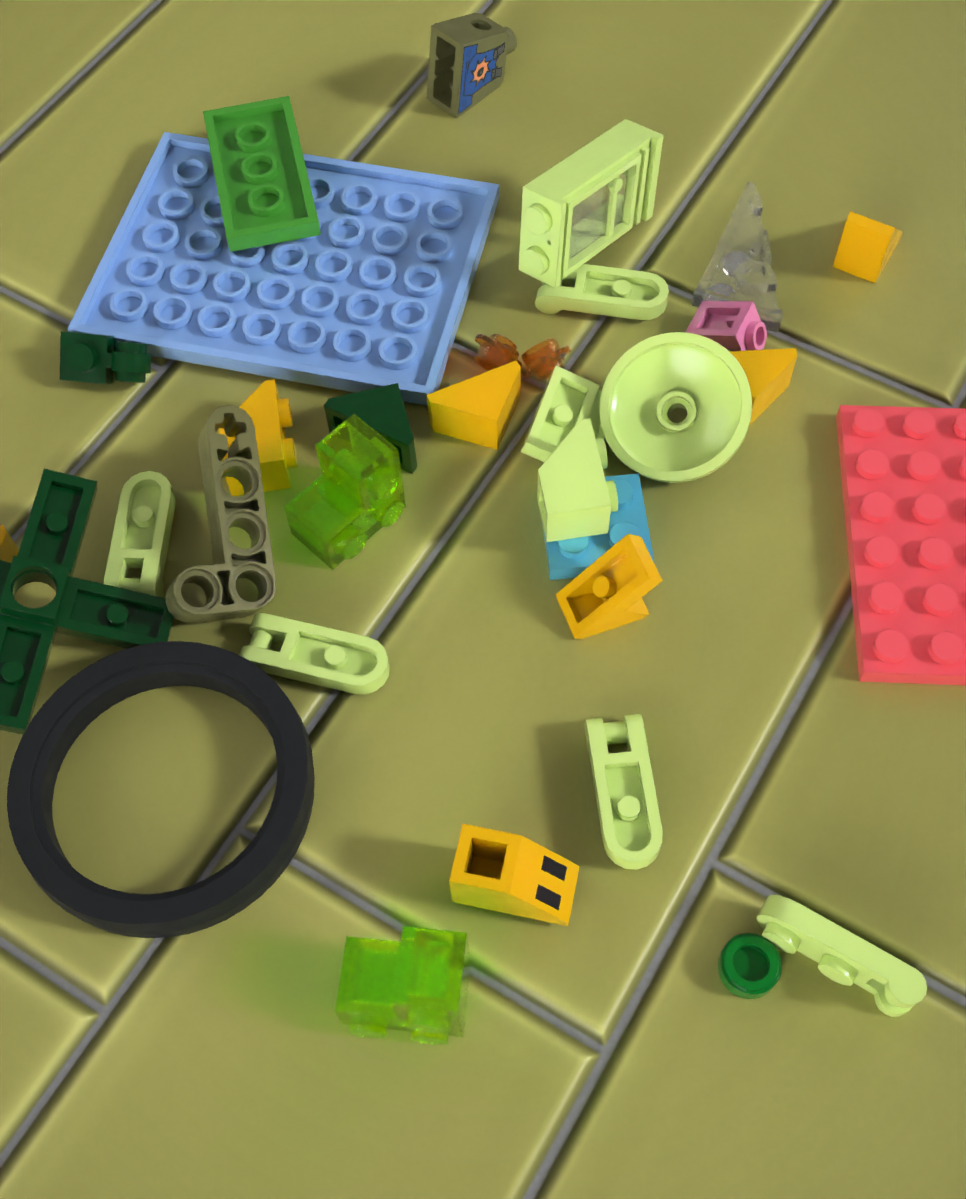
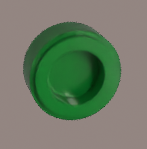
[718,933,782,999]

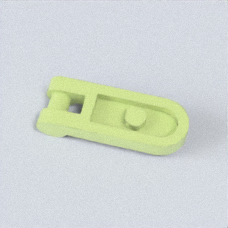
[535,264,669,320]
[103,471,176,598]
[239,613,390,695]
[585,713,663,870]
[757,895,927,1017]

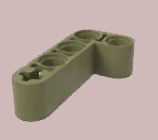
[165,405,276,623]

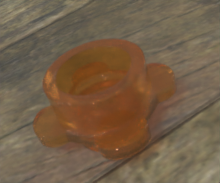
[474,334,522,371]
[521,338,571,381]

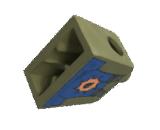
[426,12,517,118]

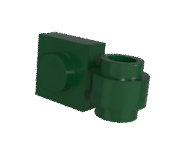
[60,331,151,384]

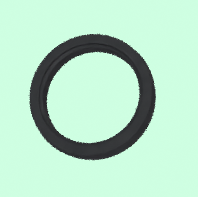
[7,641,315,938]

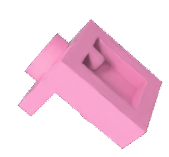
[686,301,767,351]

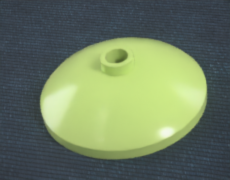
[600,332,752,483]

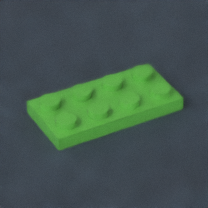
[203,96,321,252]

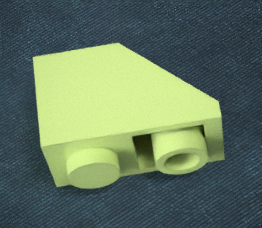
[537,418,618,542]

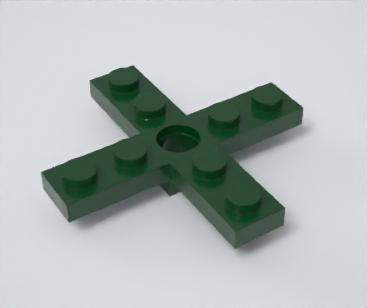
[0,469,174,735]

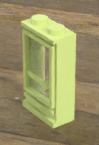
[518,119,664,288]

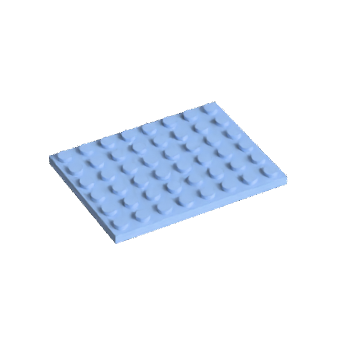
[67,132,500,405]

